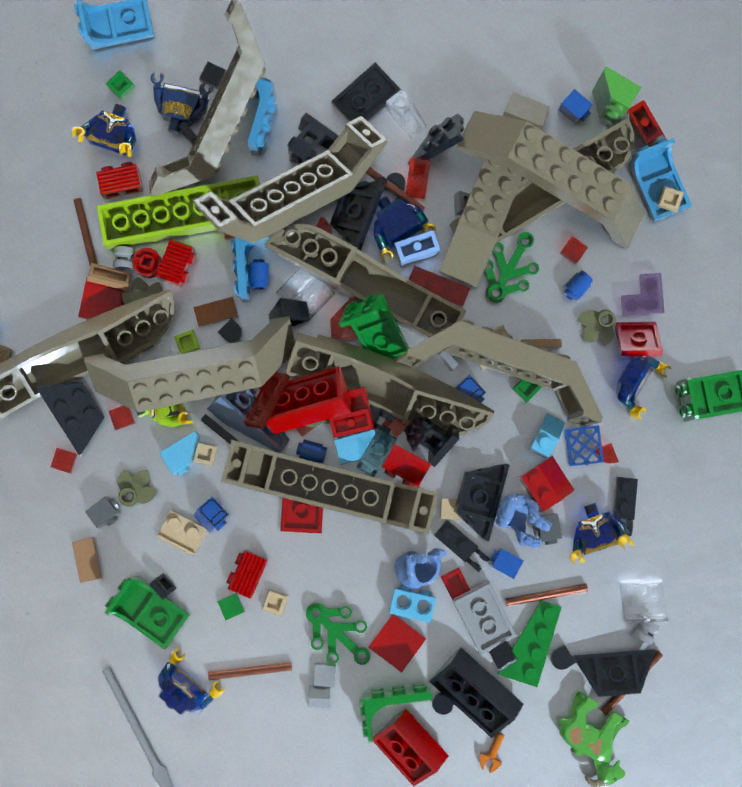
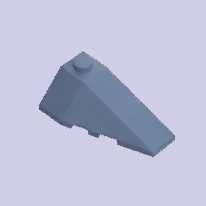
[207,389,290,453]

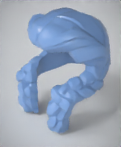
[496,494,551,548]
[395,548,446,589]

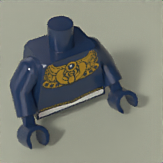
[150,72,214,134]

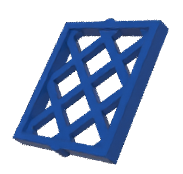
[565,425,604,466]

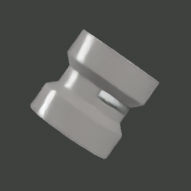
[113,246,134,270]
[632,617,660,645]

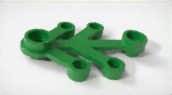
[483,232,539,303]
[306,603,370,665]

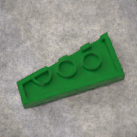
[497,600,562,687]

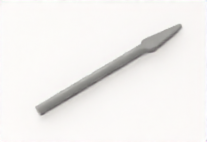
[102,667,172,787]

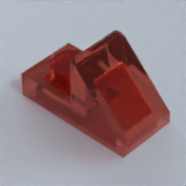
[406,157,431,199]

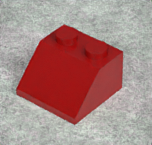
[382,444,431,487]
[518,455,574,512]

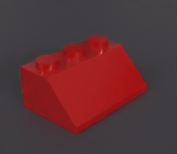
[372,709,449,787]

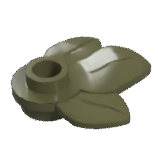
[122,277,162,304]
[577,310,616,346]
[117,470,157,507]

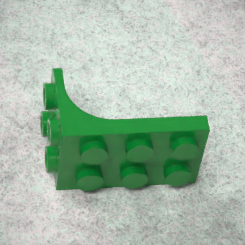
[339,294,410,359]
[675,370,742,422]
[105,576,190,650]
[360,683,433,743]

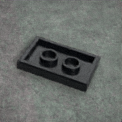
[331,62,402,122]

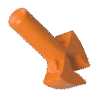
[479,732,504,773]

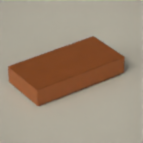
[193,297,238,328]

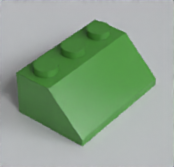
[592,67,641,126]

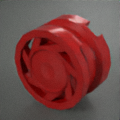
[132,248,162,279]

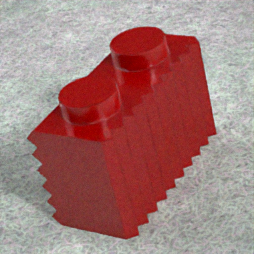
[627,100,666,148]
[96,162,144,199]
[156,239,197,288]
[226,550,268,599]

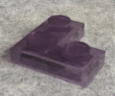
[621,273,665,317]

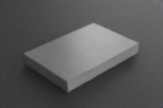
[452,580,517,656]

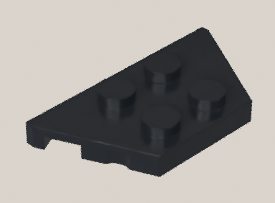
[408,113,464,168]
[330,176,387,251]
[36,382,105,455]
[454,464,510,541]
[574,649,655,697]

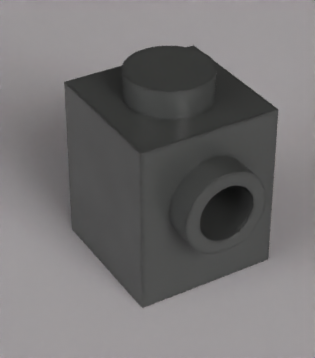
[85,496,121,528]
[533,513,562,545]

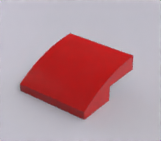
[78,277,130,319]
[329,386,374,438]

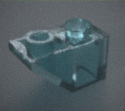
[356,430,397,477]

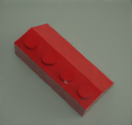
[263,366,351,435]

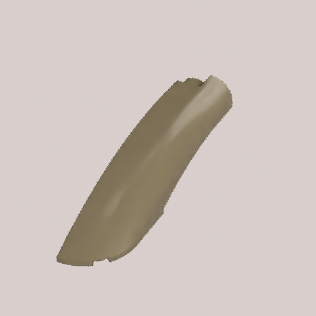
[449,118,634,243]
[264,224,466,339]
[0,290,174,419]
[285,332,494,435]

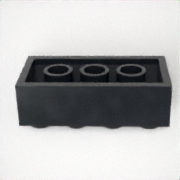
[429,648,524,738]

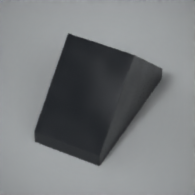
[268,298,311,326]

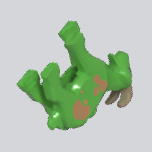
[558,690,630,787]

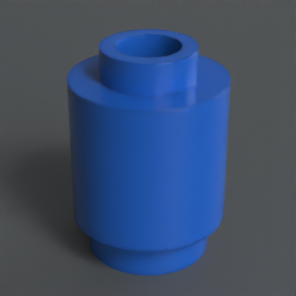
[249,259,269,290]
[563,270,593,301]
[296,439,328,463]

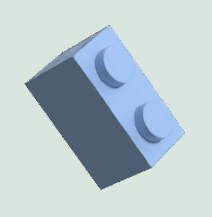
[394,230,440,267]

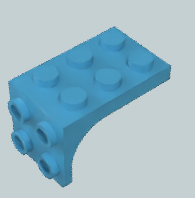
[74,0,154,50]
[247,78,277,157]
[628,138,692,222]
[231,233,274,302]

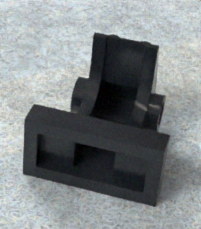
[287,112,339,166]
[404,416,459,467]

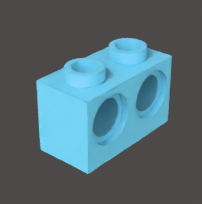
[389,585,436,623]

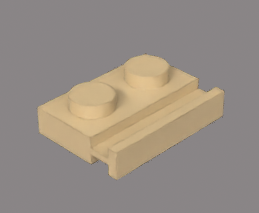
[157,510,207,556]

